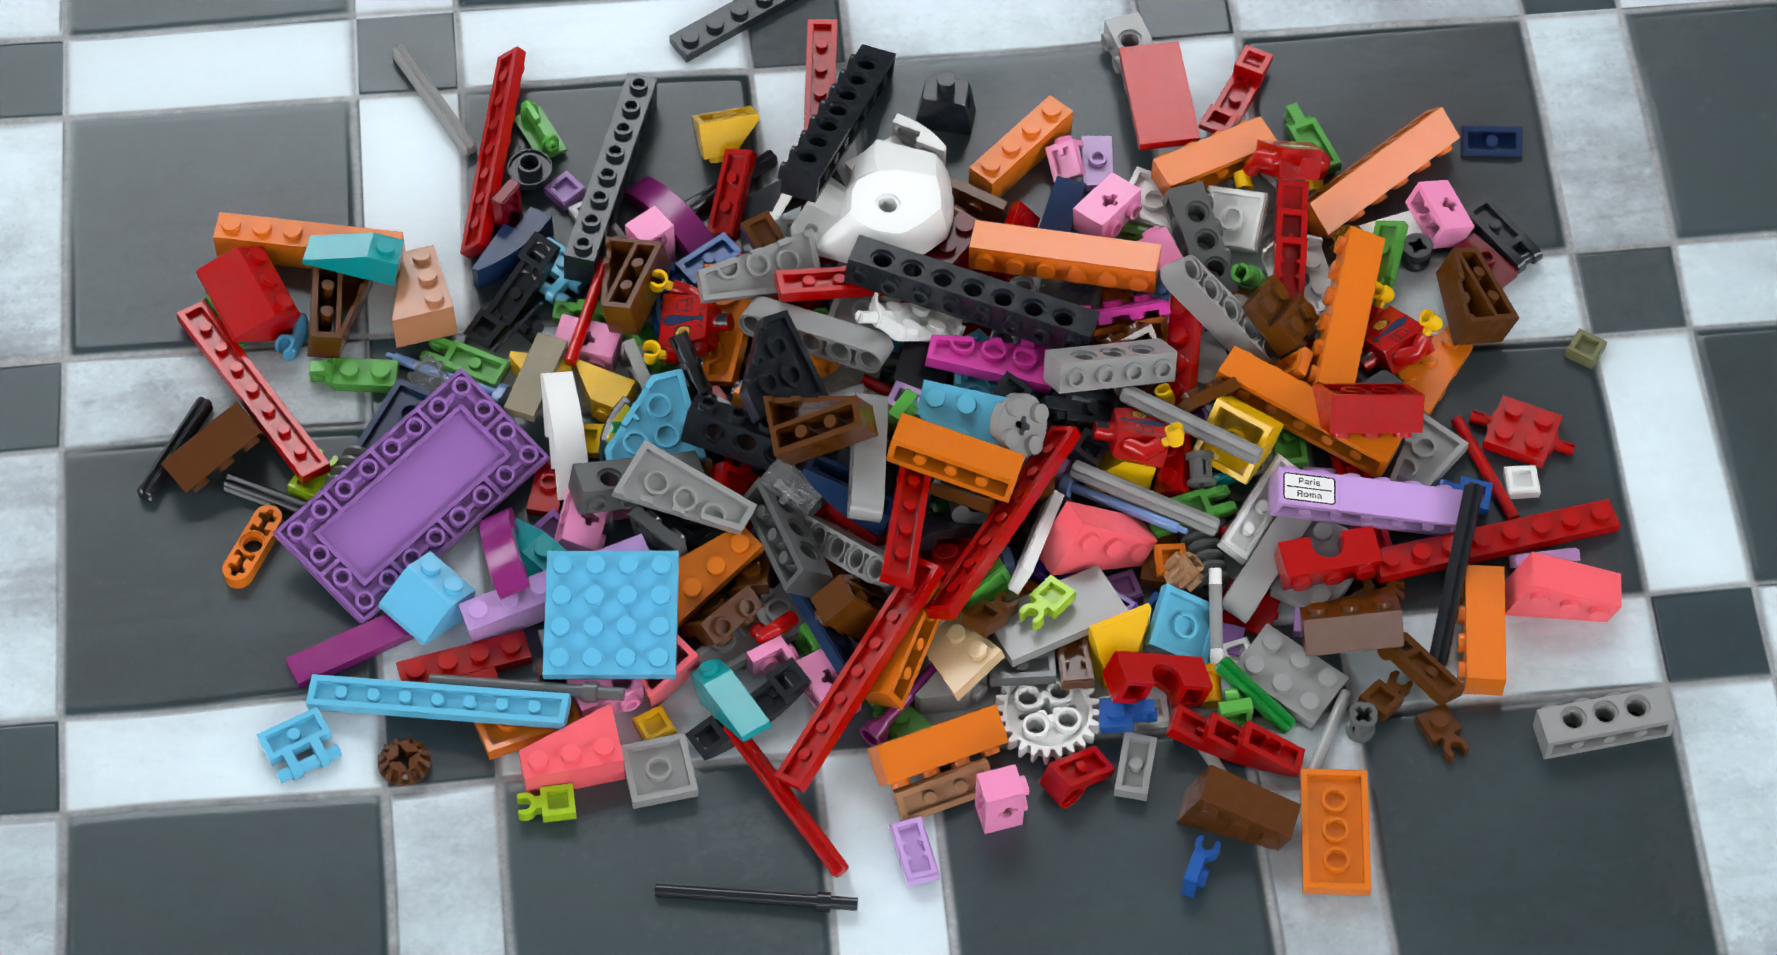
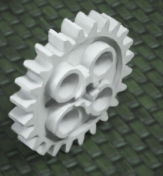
[995,670,1099,765]

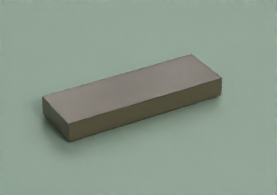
[504,332,568,422]

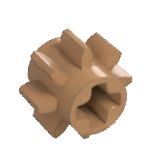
[1163,551,1204,592]

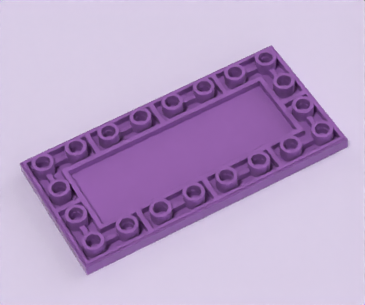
[273,367,550,625]

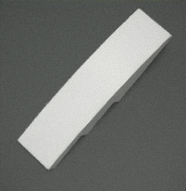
[540,371,588,500]

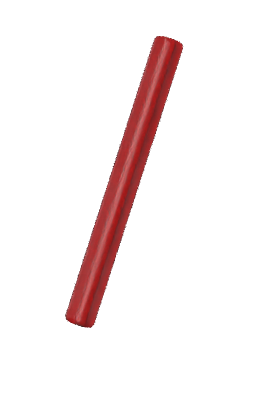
[723,726,849,878]

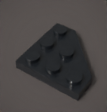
[739,310,829,424]

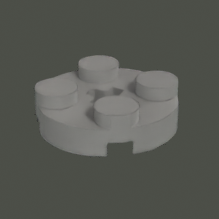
[990,393,1049,458]

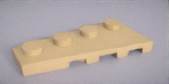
[926,616,1005,701]

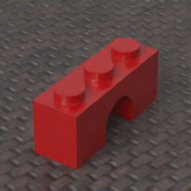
[1274,525,1383,591]
[1102,651,1213,709]

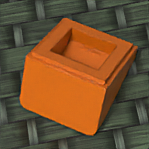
[1153,543,1186,578]

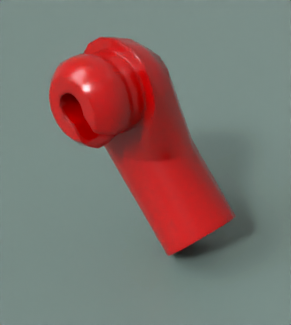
[750,610,799,644]

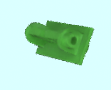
[515,100,568,158]

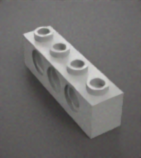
[1101,11,1155,94]
[1043,338,1177,394]
[1533,686,1676,759]

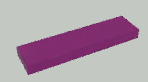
[285,614,414,689]

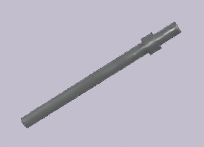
[429,674,625,703]

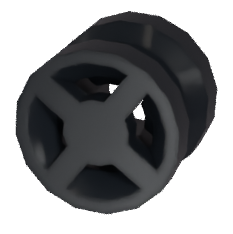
[1400,233,1433,272]

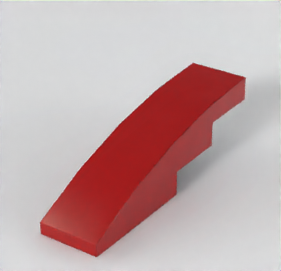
[1272,179,1309,298]
[1166,704,1305,778]

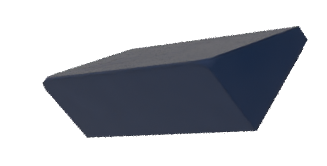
[1459,125,1522,157]

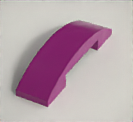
[625,176,714,256]
[480,507,531,600]

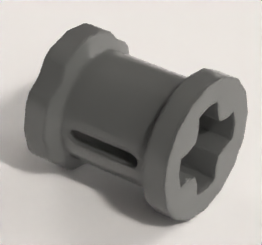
[1185,450,1216,489]
[1346,701,1378,743]

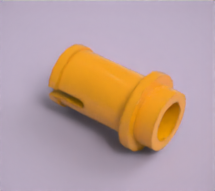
[1202,664,1223,708]

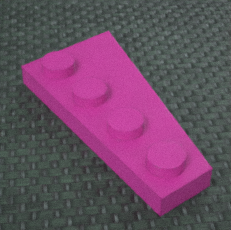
[1080,293,1171,325]
[925,335,1052,395]

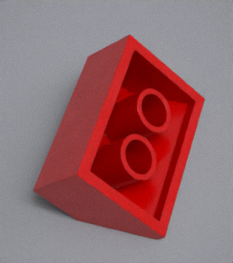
[196,246,301,342]
[1313,383,1425,438]

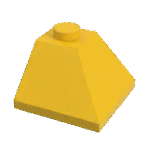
[691,106,760,163]
[1088,603,1151,690]

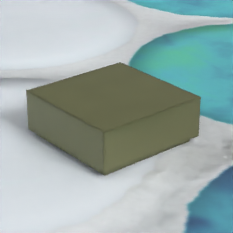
[1564,328,1607,370]

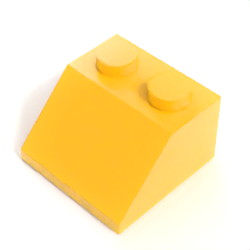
[1192,395,1284,485]

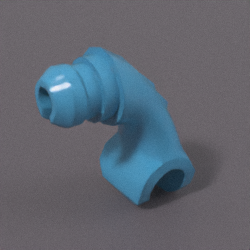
[275,312,308,361]

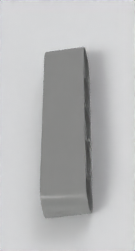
[1160,255,1281,364]
[738,296,894,373]
[847,392,888,523]
[801,512,895,589]
[1222,516,1312,624]

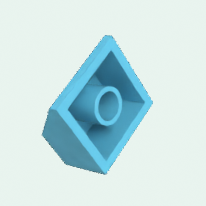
[379,551,476,646]

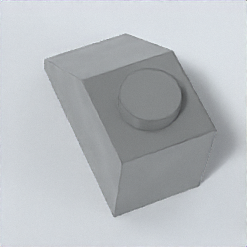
[915,671,988,715]

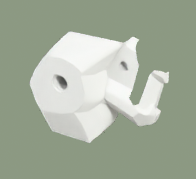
[769,139,954,263]

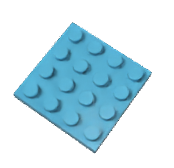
[542,551,680,679]

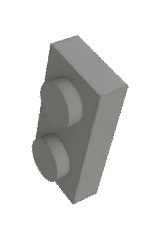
[1114,732,1157,801]

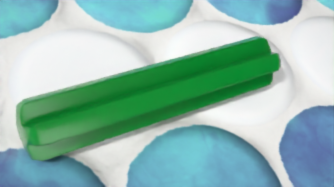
[1214,656,1296,734]

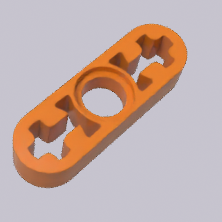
[222,505,284,589]

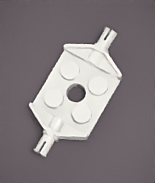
[1261,234,1331,338]
[855,292,971,341]

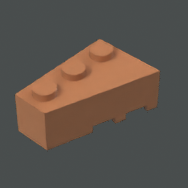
[392,245,458,348]

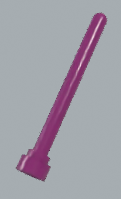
[859,662,937,746]

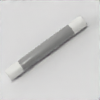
[1208,568,1223,664]

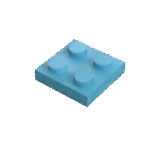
[1144,583,1224,664]

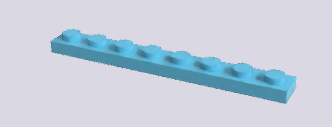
[306,674,572,729]

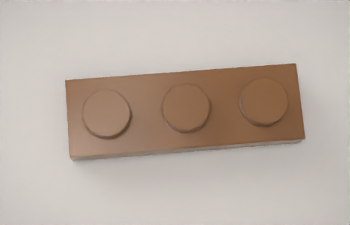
[891,758,991,821]

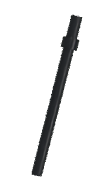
[655,883,858,913]

